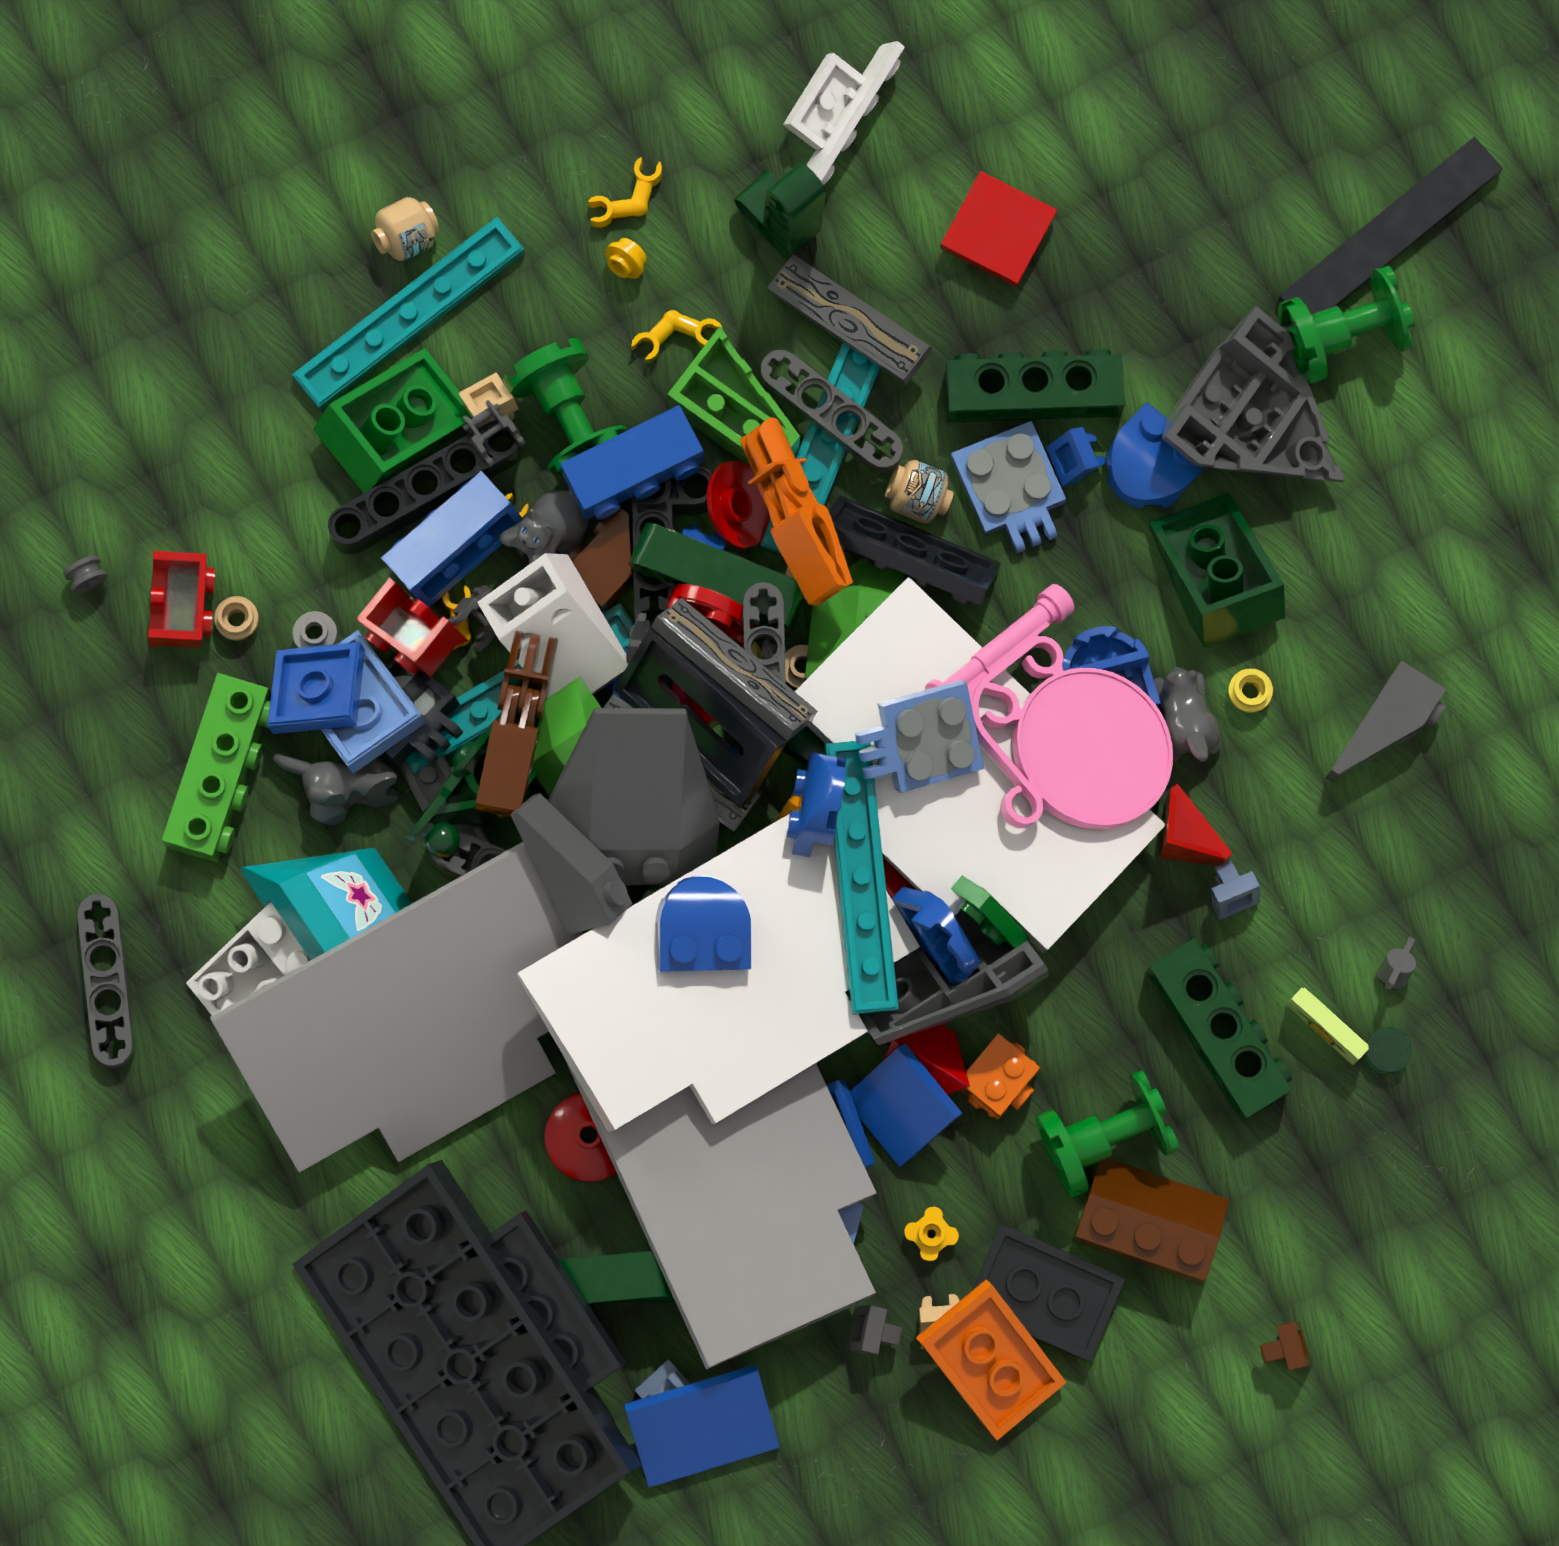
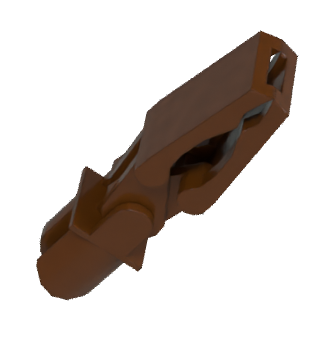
[475,630,558,817]

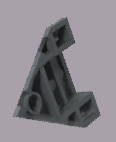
[1162,306,1345,482]

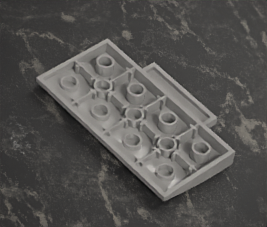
[210,842,583,1172]
[565,1059,876,1370]

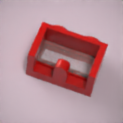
[148,551,215,648]
[356,578,468,677]

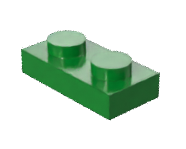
[951,875,1030,949]

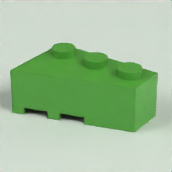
[667,326,800,467]

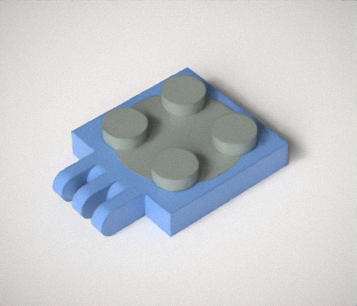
[950,421,1066,553]
[855,680,984,793]

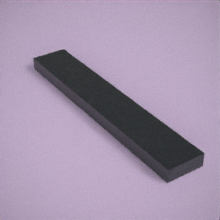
[1278,136,1503,315]

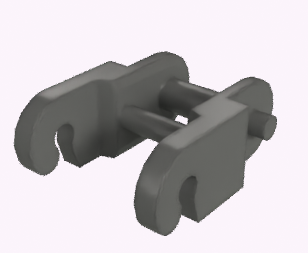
[462,400,526,467]
[448,585,496,652]

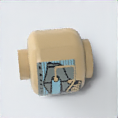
[371,197,439,261]
[885,460,954,524]

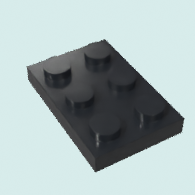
[972,1224,1126,1363]

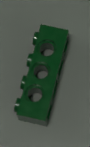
[945,349,1125,423]
[1145,938,1292,1123]

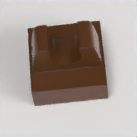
[1260,1321,1312,1371]

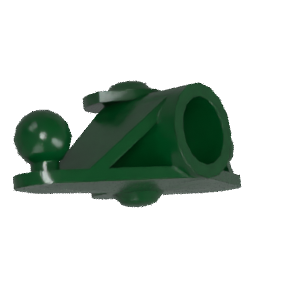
[406,711,539,858]

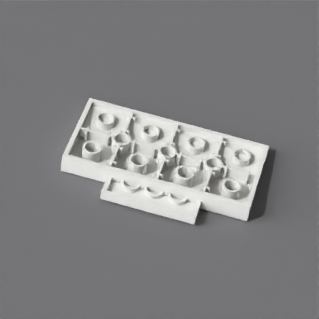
[795,577,1166,953]
[516,809,920,1132]

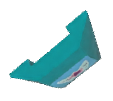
[241,848,413,960]

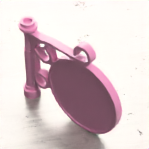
[925,584,1173,830]

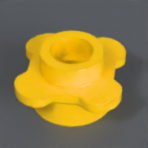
[904,1207,959,1261]

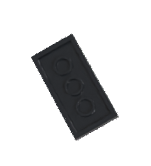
[829,495,1001,605]

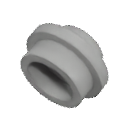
[293,611,337,648]

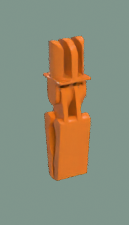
[740,417,853,606]

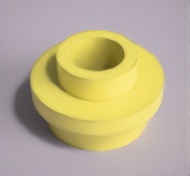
[1228,668,1273,713]

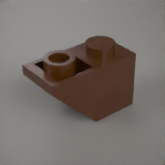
[569,509,633,613]

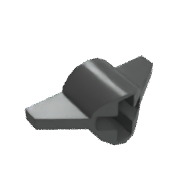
[1376,936,1416,990]

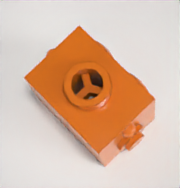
[961,1033,1040,1121]

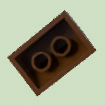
[1072,1158,1229,1285]

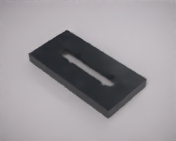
[614,627,787,808]

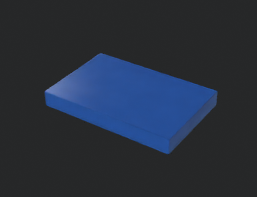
[624,1364,780,1487]

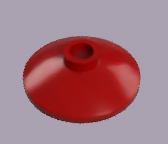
[707,461,770,549]
[545,1093,617,1182]

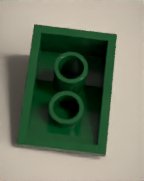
[1149,493,1285,648]

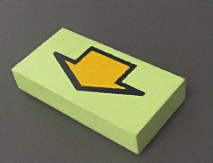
[1286,988,1369,1065]

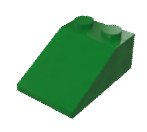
[313,348,472,493]

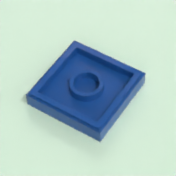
[267,642,365,734]
[850,1043,962,1167]

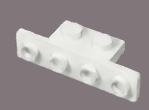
[783,41,904,185]

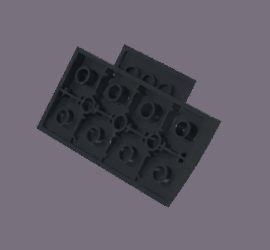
[293,1160,642,1546]

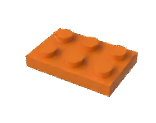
[916,1280,1067,1440]

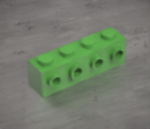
[162,673,271,863]

